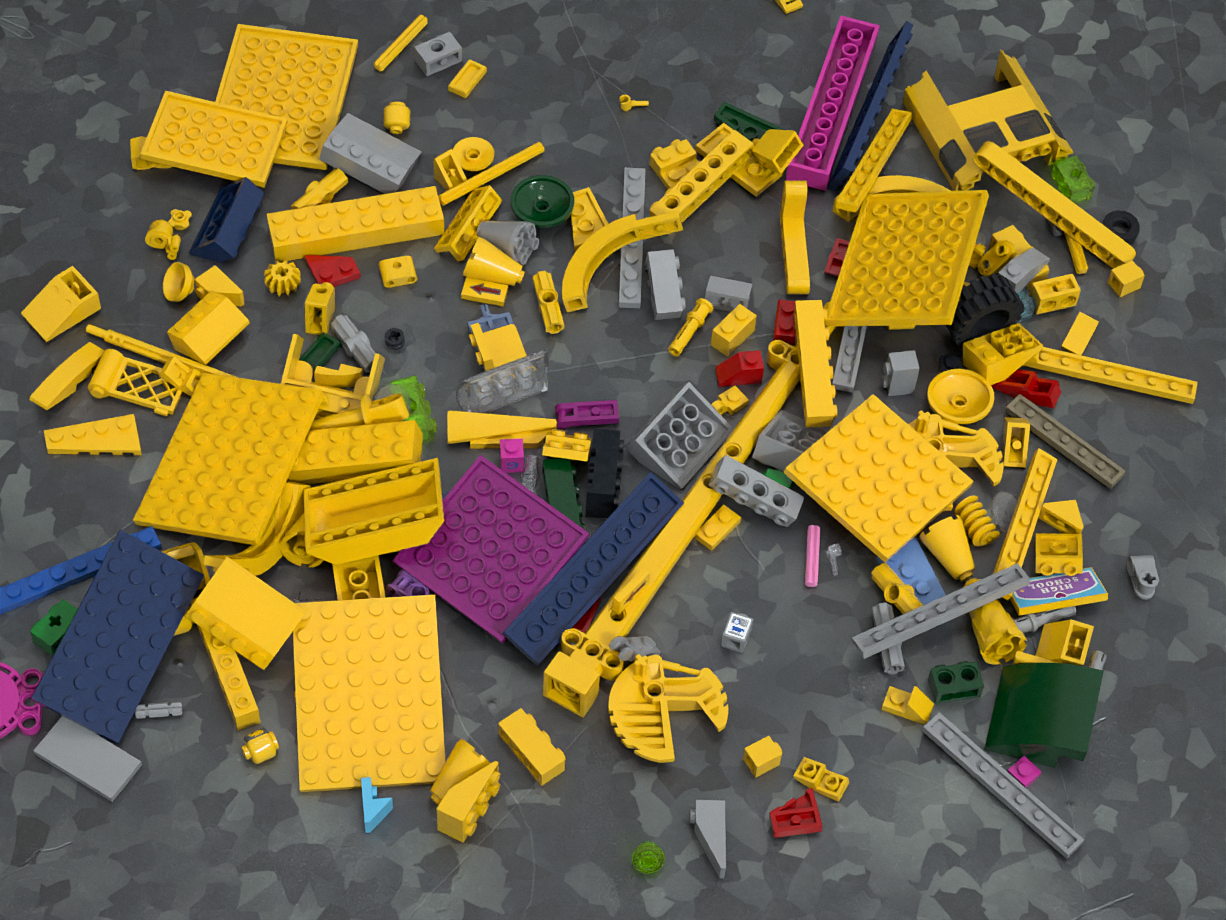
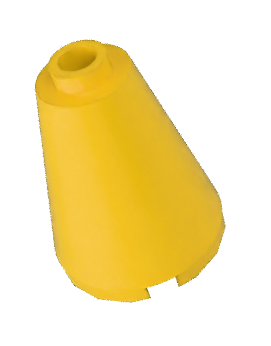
[463,237,525,286]
[280,513,324,567]
[919,515,976,582]
[430,739,491,806]

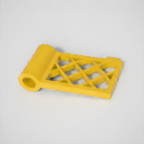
[88,349,183,417]

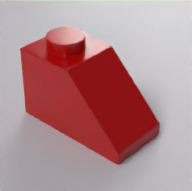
[715,350,764,387]

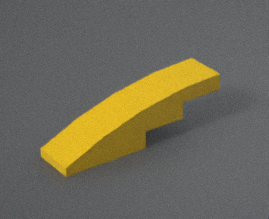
[29,342,104,410]

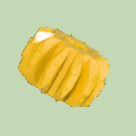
[264,259,301,297]

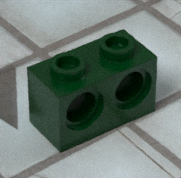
[928,661,984,704]

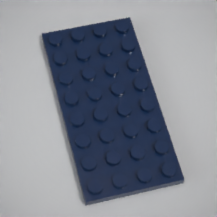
[30,530,204,744]

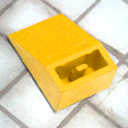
[21,266,101,342]
[963,323,1043,385]
[437,761,501,843]

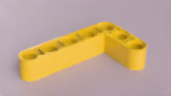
[780,180,810,294]

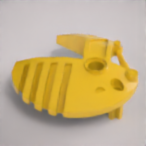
[908,411,1004,511]
[608,654,728,763]

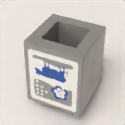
[721,612,753,653]

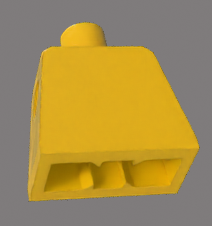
[752,129,804,174]
[305,282,335,335]

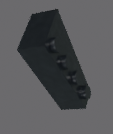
[585,429,624,518]

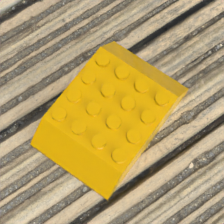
[304,458,444,565]

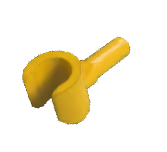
[619,95,649,111]

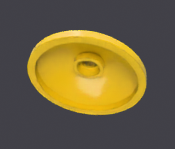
[927,369,994,424]

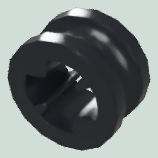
[384,328,405,350]

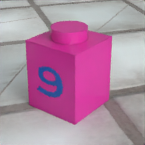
[500,438,524,473]

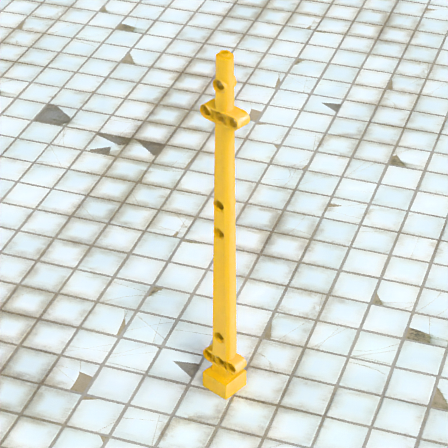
[543,302,836,718]

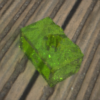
[1051,155,1095,204]

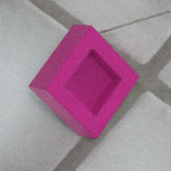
[1007,756,1041,788]

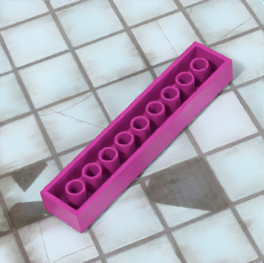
[786,16,880,191]

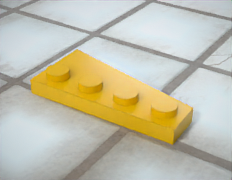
[44,414,142,455]

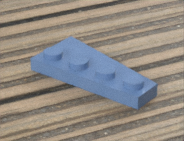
[876,537,946,605]

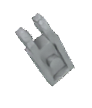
[609,636,661,661]

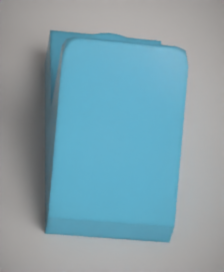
[361,777,393,833]

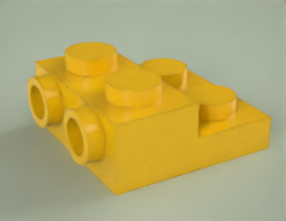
[649,139,701,190]
[542,429,592,461]
[1036,533,1083,576]

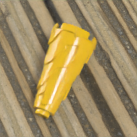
[964,578,1027,665]

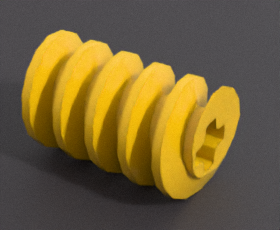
[954,495,1000,547]

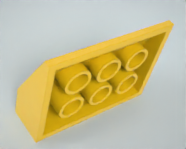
[185,557,307,670]

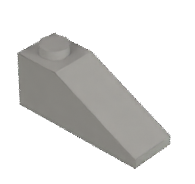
[998,248,1050,294]
[690,800,726,879]

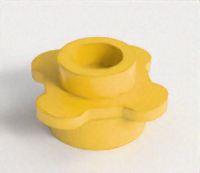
[168,209,192,230]

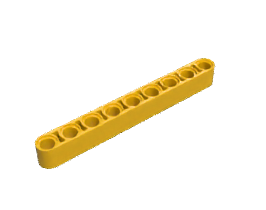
[973,141,1136,269]

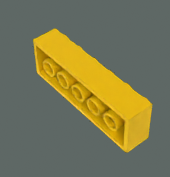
[287,420,423,484]

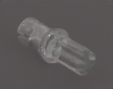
[521,455,540,493]

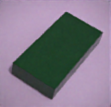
[299,332,341,375]

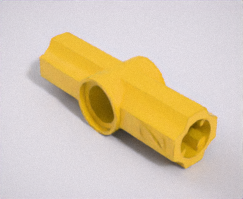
[291,168,348,210]
[532,271,564,334]
[871,563,923,614]

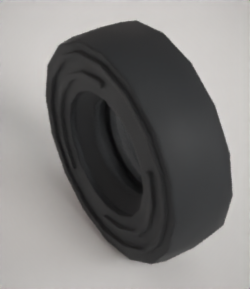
[1102,210,1140,244]

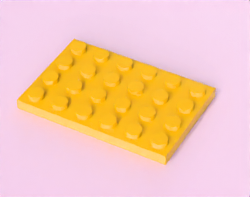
[140,91,287,188]

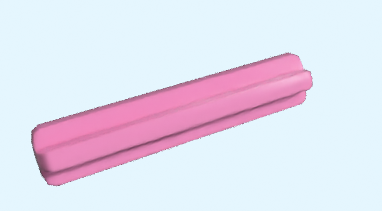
[805,525,820,587]

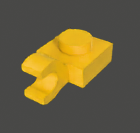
[711,386,749,415]

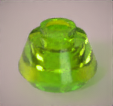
[631,841,665,874]

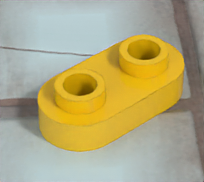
[978,240,1016,277]

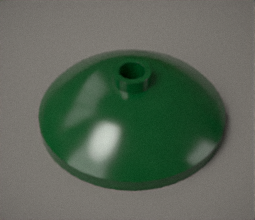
[511,175,574,228]

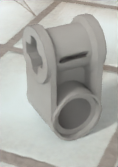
[1127,555,1159,600]

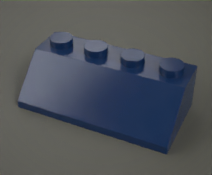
[189,177,264,263]

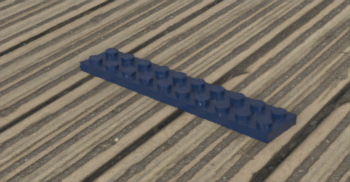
[827,21,913,191]
[502,472,684,666]

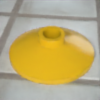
[453,137,494,171]

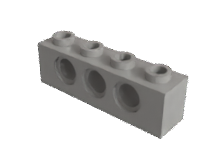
[708,455,804,527]

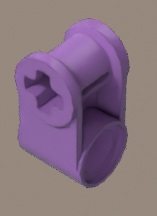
[385,570,429,597]

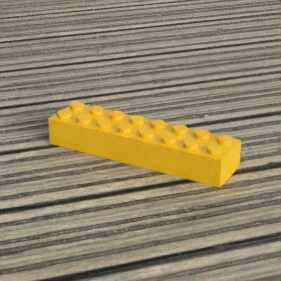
[267,186,444,262]

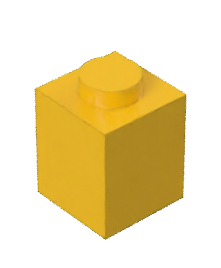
[1107,260,1145,298]
[743,736,782,778]

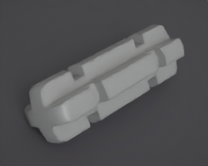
[135,701,183,719]

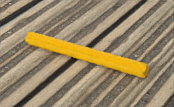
[438,142,545,205]

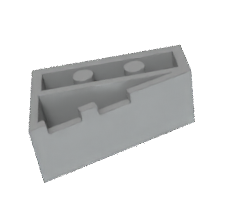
[644,249,686,320]

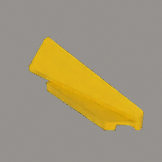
[447,411,557,449]

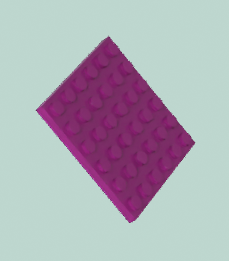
[393,455,590,644]

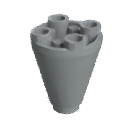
[477,221,539,265]

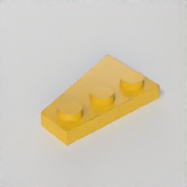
[571,187,608,251]

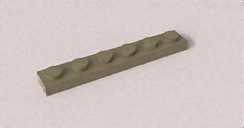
[1005,394,1126,489]

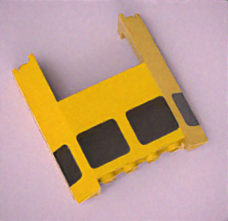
[902,49,1074,191]

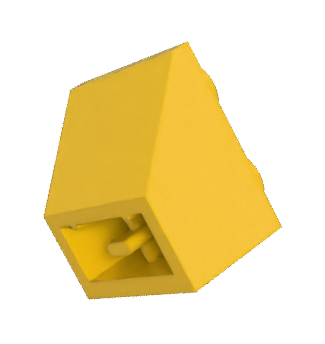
[1035,619,1094,666]

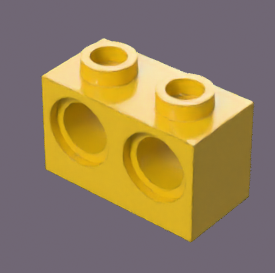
[1029,274,1081,315]

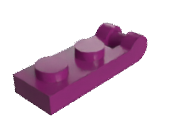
[555,400,619,429]

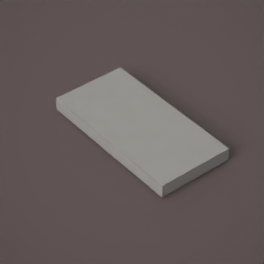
[33,716,142,802]

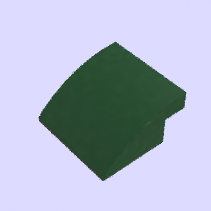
[984,662,1104,768]

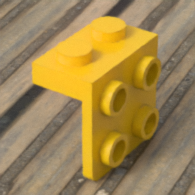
[469,323,527,374]

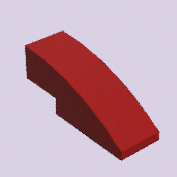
[991,369,1061,409]

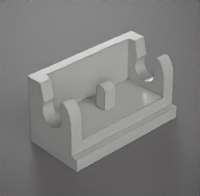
[705,276,752,312]

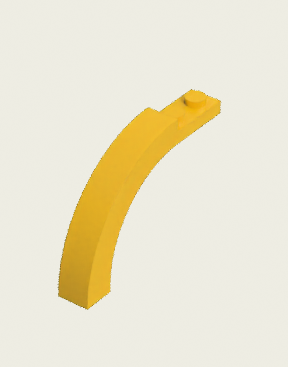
[832,175,951,222]
[562,211,683,313]
[203,482,311,576]

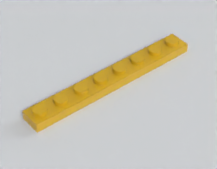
[836,108,912,212]
[1023,347,1198,404]
[993,448,1058,600]

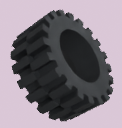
[945,274,1024,348]

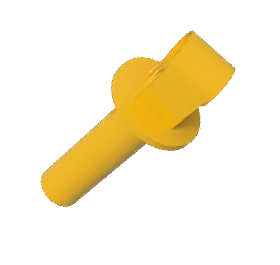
[309,393,409,431]

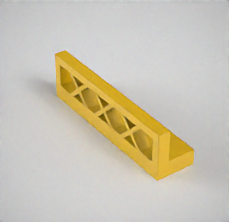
[434,185,503,261]

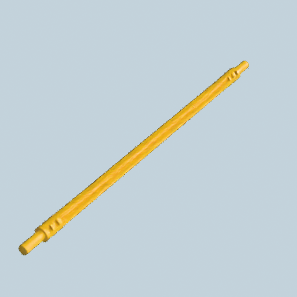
[86,324,335,420]

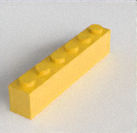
[794,300,837,428]

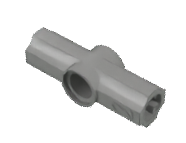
[331,314,375,373]
[871,603,905,674]

